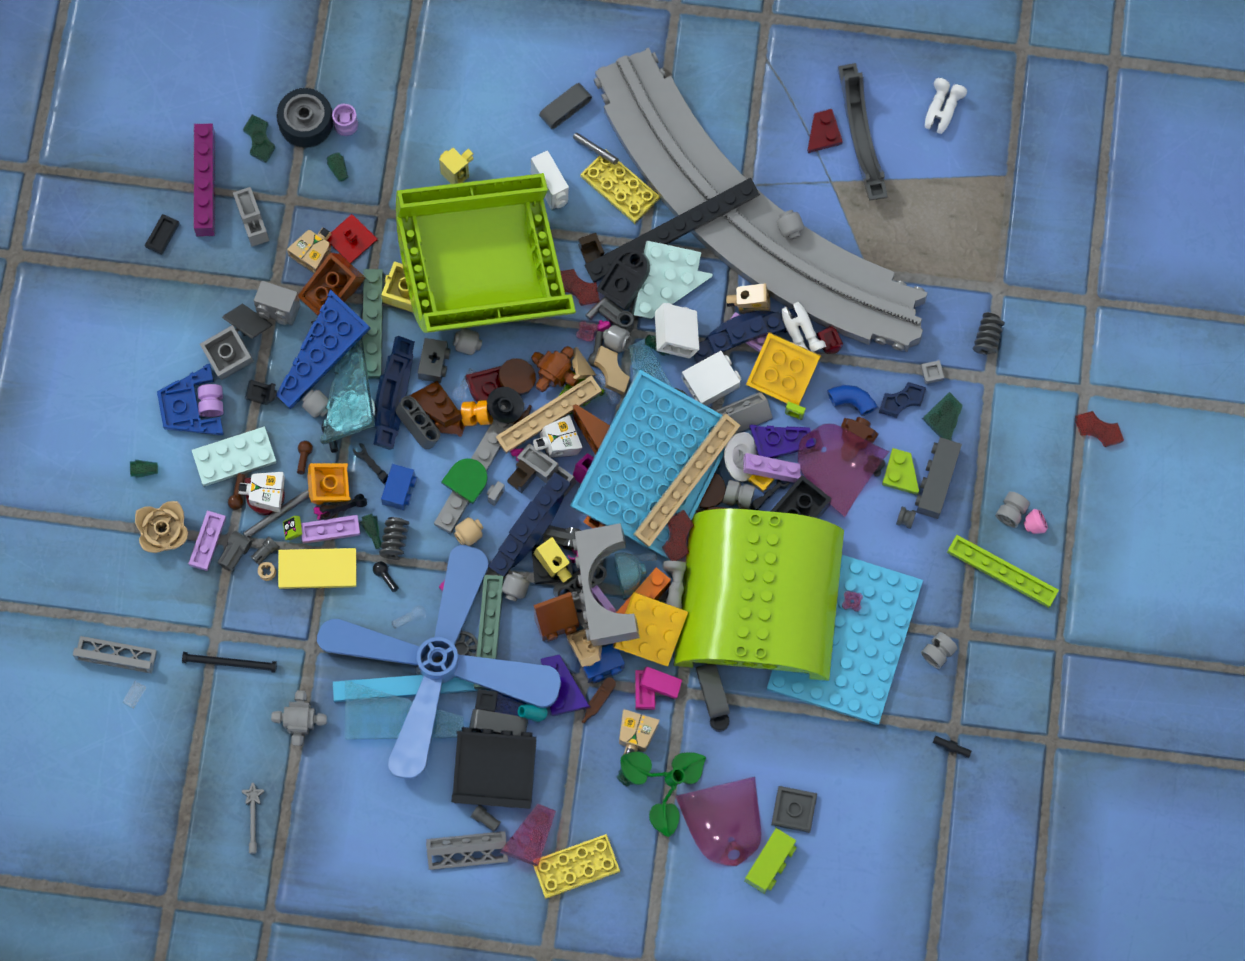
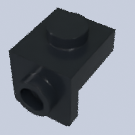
[245,380,277,405]

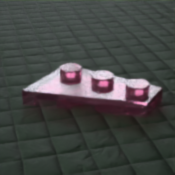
[500,804,556,866]

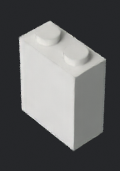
[531,150,569,210]
[655,303,699,359]
[681,351,741,406]

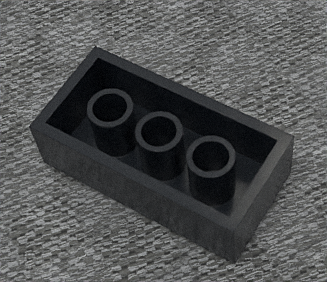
[770,475,832,519]

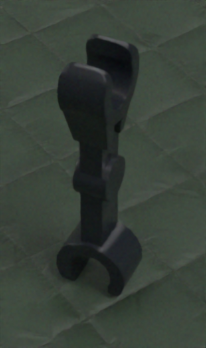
[353,443,388,484]
[750,479,790,510]
[320,494,367,520]

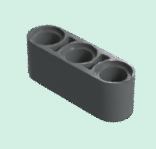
[539,83,592,129]
[396,396,440,449]
[553,564,607,597]
[696,664,730,719]
[469,709,528,735]

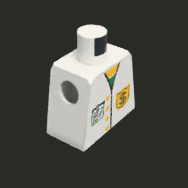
[533,415,583,458]
[239,472,285,513]

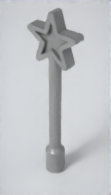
[242,783,264,854]

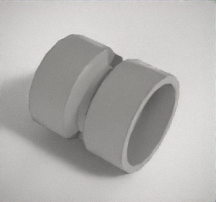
[723,479,755,510]
[995,492,1030,528]
[921,632,958,669]

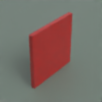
[327,214,378,263]

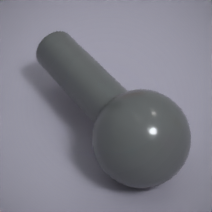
[588,331,604,367]

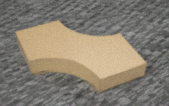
[594,346,630,395]

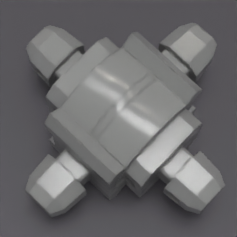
[271,690,327,746]

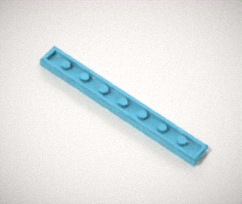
[333,675,489,702]

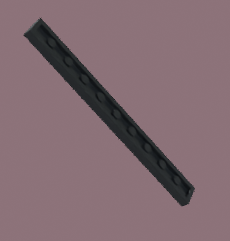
[584,178,760,283]

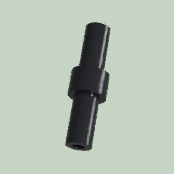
[933,735,972,758]

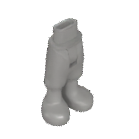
[662,561,686,609]

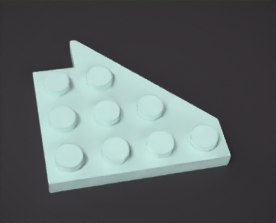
[632,241,713,319]

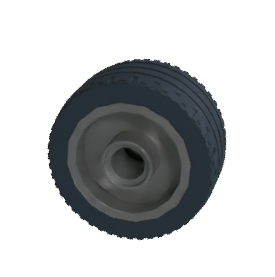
[277,88,333,148]

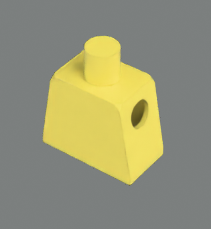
[533,537,572,583]

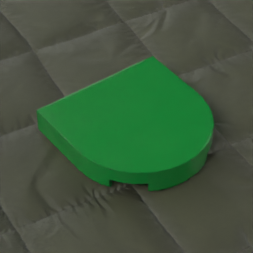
[441,458,487,504]

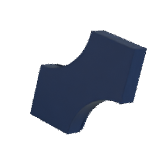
[879,382,926,418]

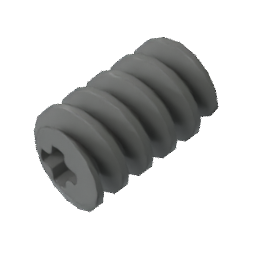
[973,312,1005,355]
[379,517,410,560]

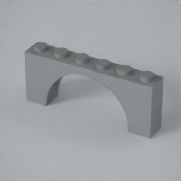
[573,523,640,647]

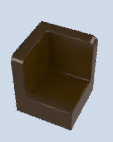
[578,233,604,264]
[507,459,536,493]

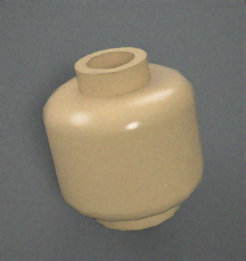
[454,517,483,546]

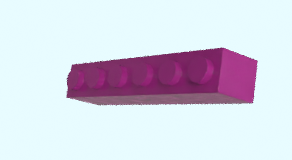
[194,123,215,237]

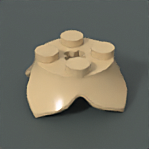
[135,501,188,553]

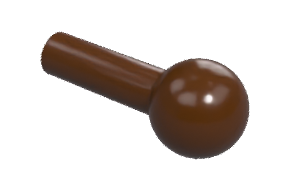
[297,441,313,475]
[228,473,245,510]

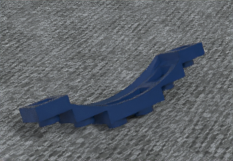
[693,309,801,364]
[373,336,415,450]
[488,472,571,578]

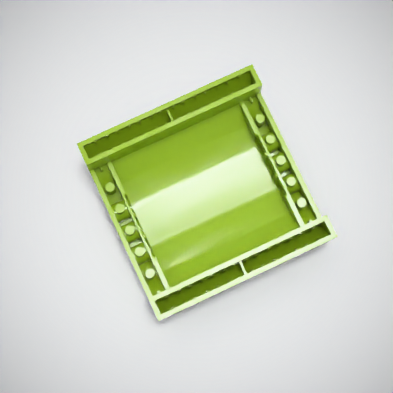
[396,173,576,333]
[674,509,844,681]

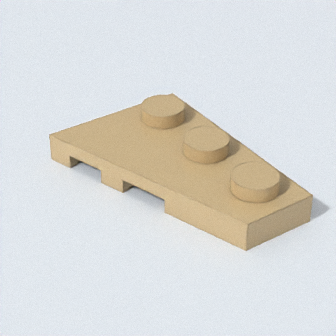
[566,628,602,667]

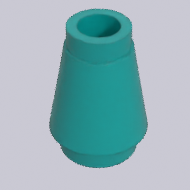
[518,704,548,722]

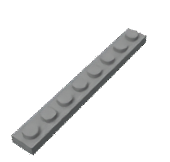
[434,402,525,534]

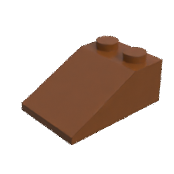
[298,253,366,315]
[572,404,610,455]
[534,592,579,641]

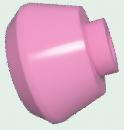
[1024,509,1048,534]

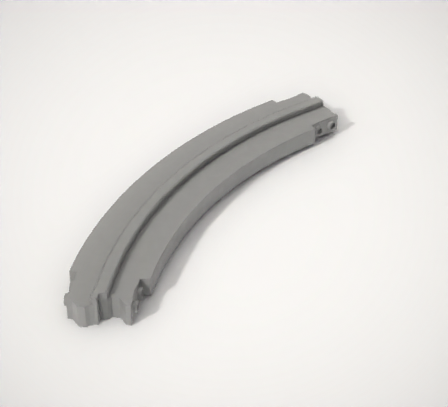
[594,48,928,352]

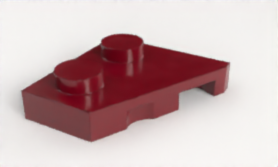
[807,109,843,153]

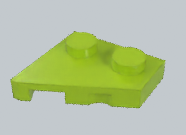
[882,448,919,495]

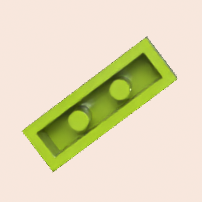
[744,828,797,894]

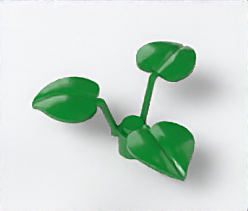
[621,752,706,837]

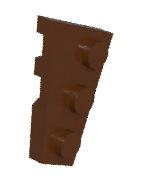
[409,381,463,427]

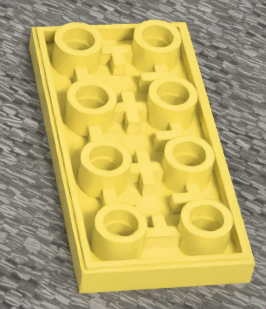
[580,150,660,224]
[278,548,357,589]
[532,834,620,899]

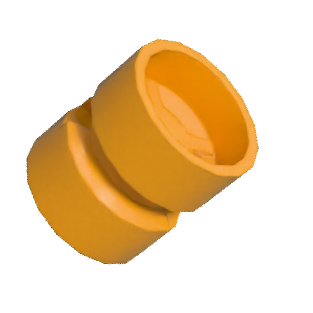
[461,400,493,426]

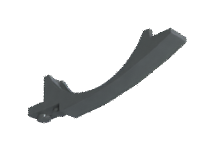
[838,63,888,201]

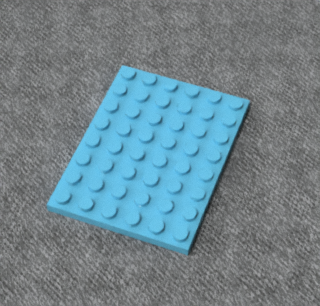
[570,370,725,560]
[766,555,923,725]

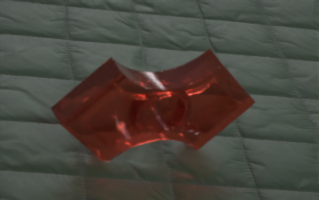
[560,269,600,306]
[1075,411,1124,447]
[662,510,694,561]

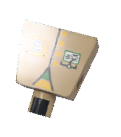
[287,227,331,273]
[726,284,771,314]
[619,709,659,754]

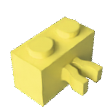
[439,148,474,184]

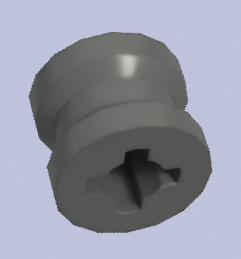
[896,506,916,529]

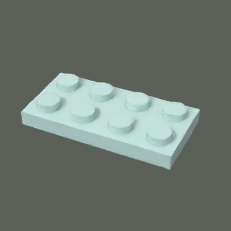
[192,426,277,487]

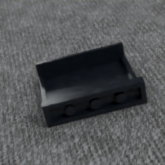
[451,727,537,809]

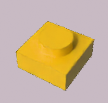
[748,475,775,493]

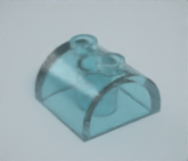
[614,552,647,600]

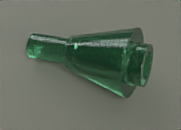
[359,514,381,550]

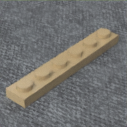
[496,375,602,454]

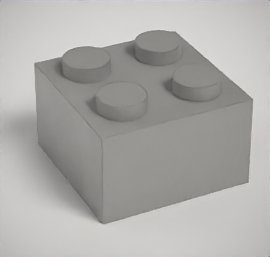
[254,281,300,325]
[200,325,254,380]

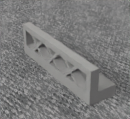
[73,636,157,674]
[426,831,508,870]

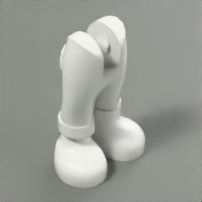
[925,78,967,134]
[782,301,826,352]

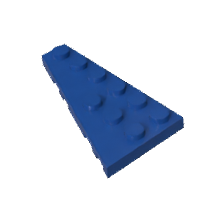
[276,289,371,409]

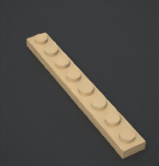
[633,414,741,547]

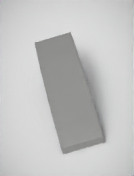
[233,187,269,247]
[517,443,576,497]

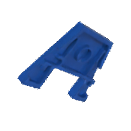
[157,364,224,435]

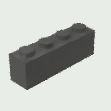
[915,437,962,519]

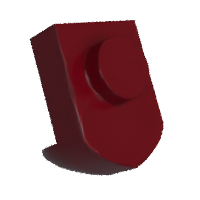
[816,327,843,354]

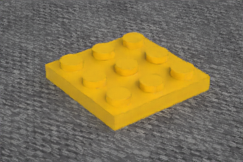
[746,332,821,405]
[613,592,688,667]

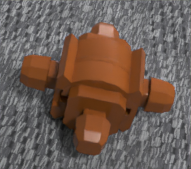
[531,346,579,392]

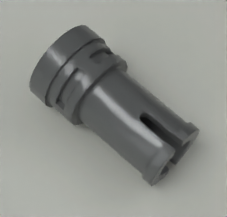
[250,536,279,565]
[470,805,501,832]

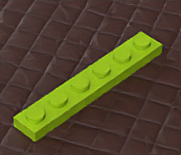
[947,535,1059,608]

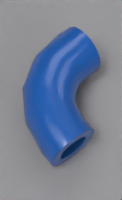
[827,385,878,416]

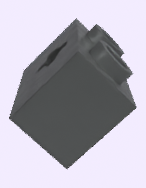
[418,338,451,383]

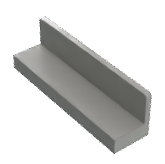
[715,392,772,434]

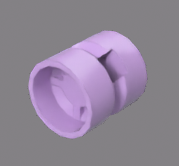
[332,104,358,136]
[198,384,224,417]

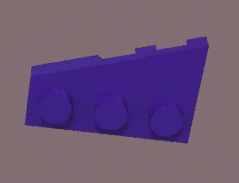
[749,425,815,458]
[541,654,590,716]

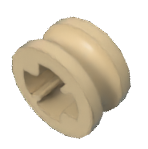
[258,562,276,581]

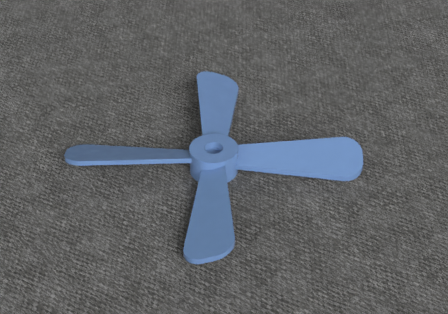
[317,545,561,779]

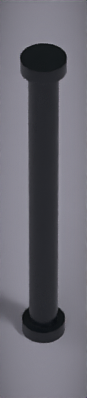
[182,652,277,673]

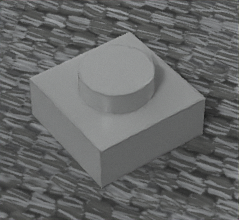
[921,360,944,384]
[487,481,505,506]

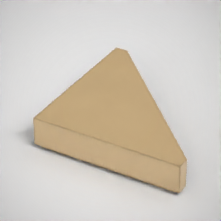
[572,347,596,379]

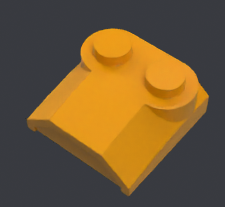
[307,463,351,505]

